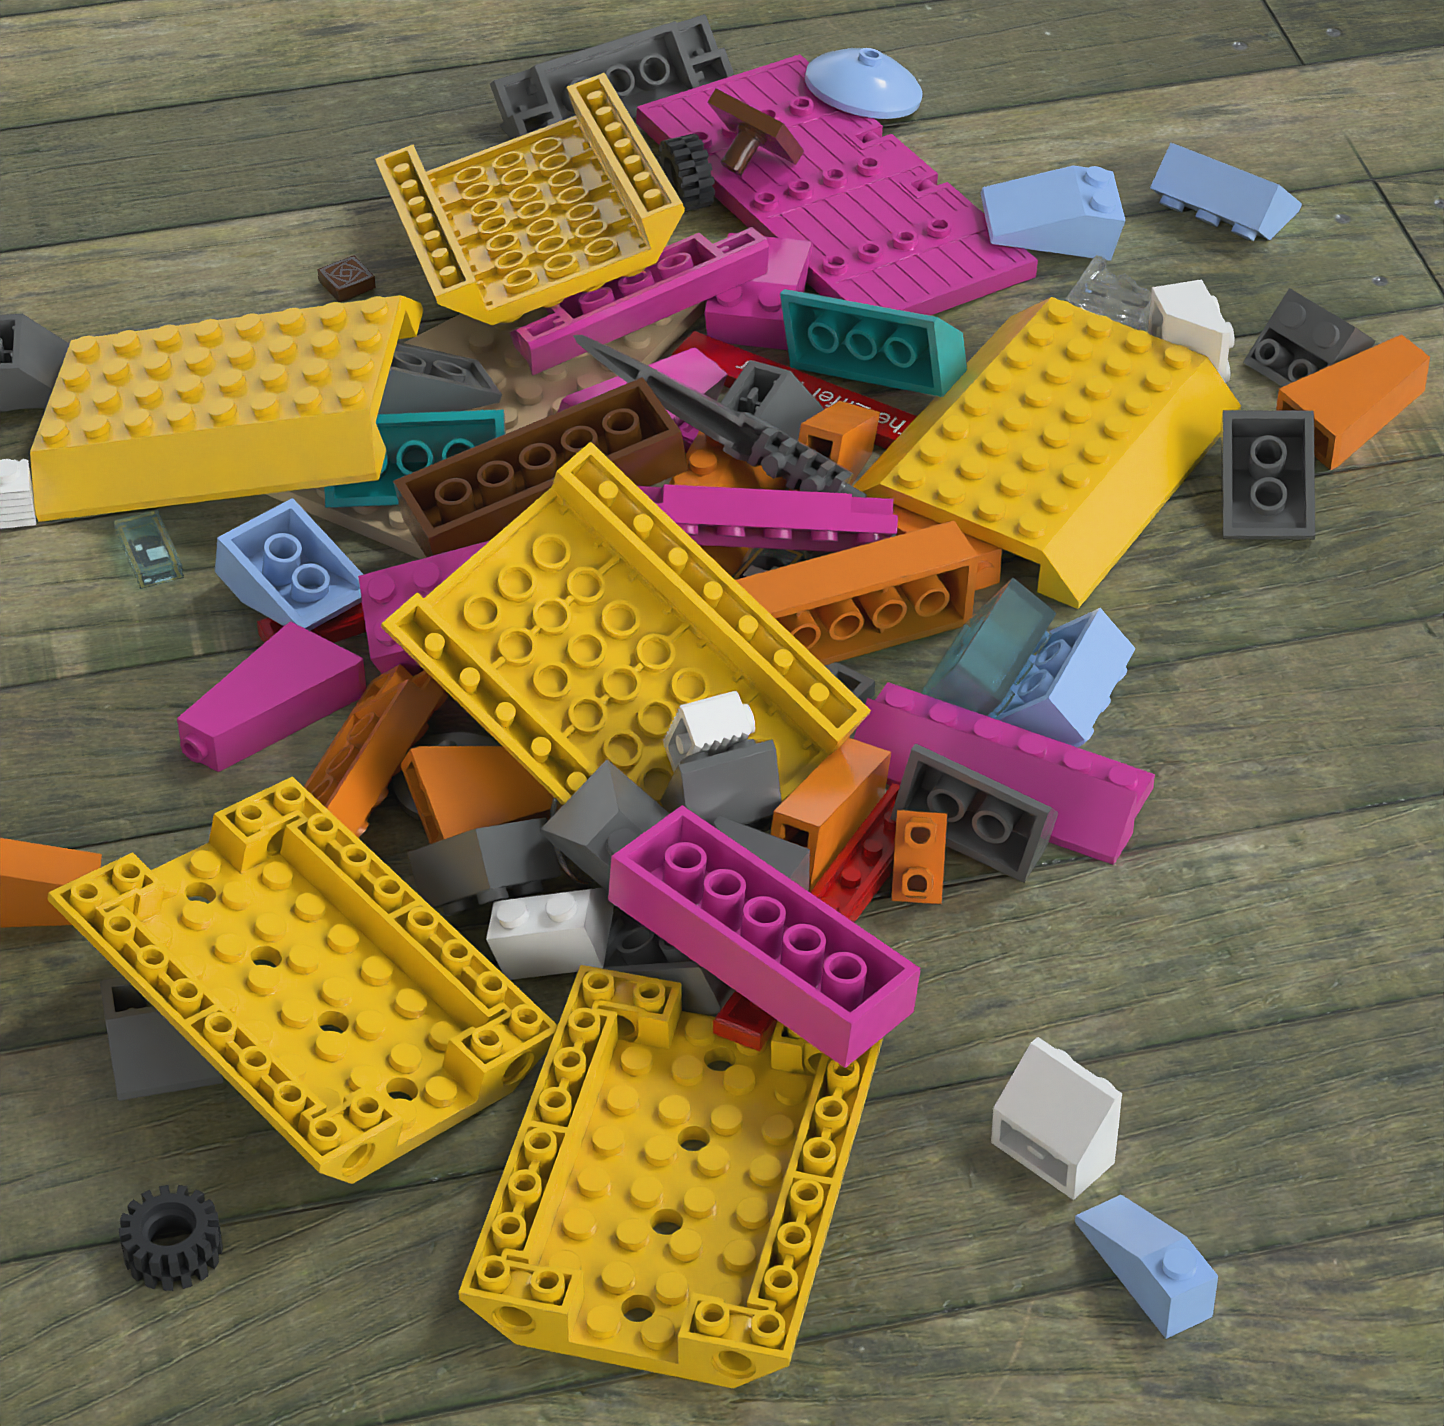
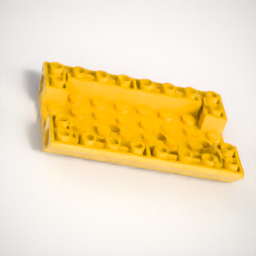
[47,777,558,1184]
[458,965,884,1389]

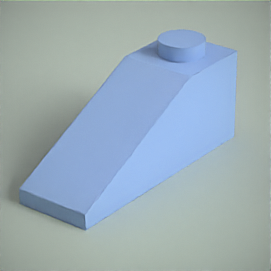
[1075,1195,1218,1339]

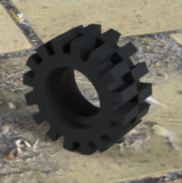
[658,133,715,212]
[119,1185,223,1291]

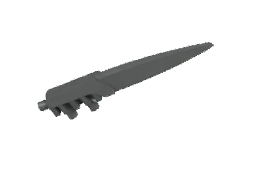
[573,335,867,497]

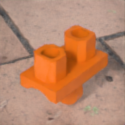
[891,809,948,904]

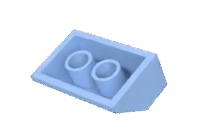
[1150,143,1302,241]
[988,608,1135,747]

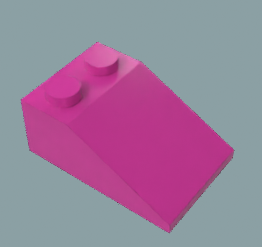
[705,233,813,350]

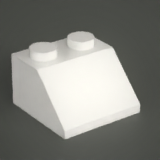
[486,888,614,980]

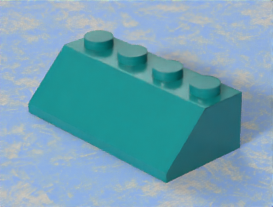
[780,289,967,397]
[324,409,506,508]

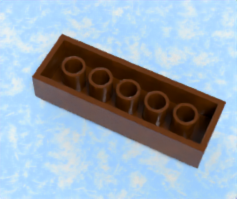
[393,377,688,558]

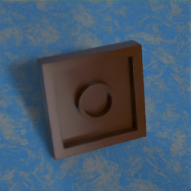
[707,88,804,176]

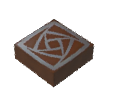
[317,255,376,302]

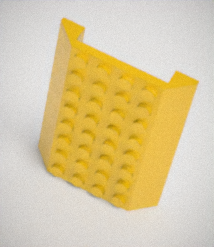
[375,73,685,326]
[30,295,424,522]
[853,297,1241,609]
[381,442,871,806]

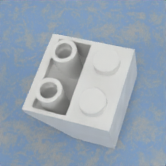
[1148,279,1235,383]
[991,1037,1122,1200]

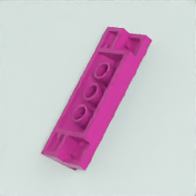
[509,227,769,376]
[638,484,898,552]
[853,682,1155,865]

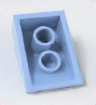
[981,165,1125,261]
[215,498,364,631]

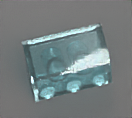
[920,578,1057,716]

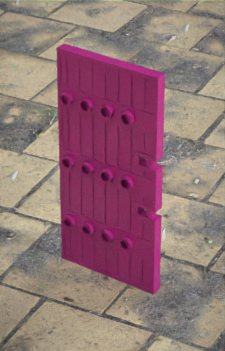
[636,54,1038,316]

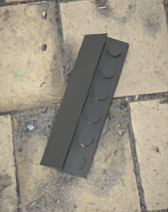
[490,14,734,140]

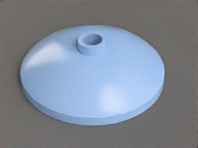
[805,48,922,119]

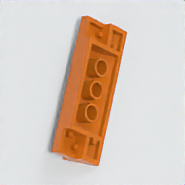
[304,664,448,838]

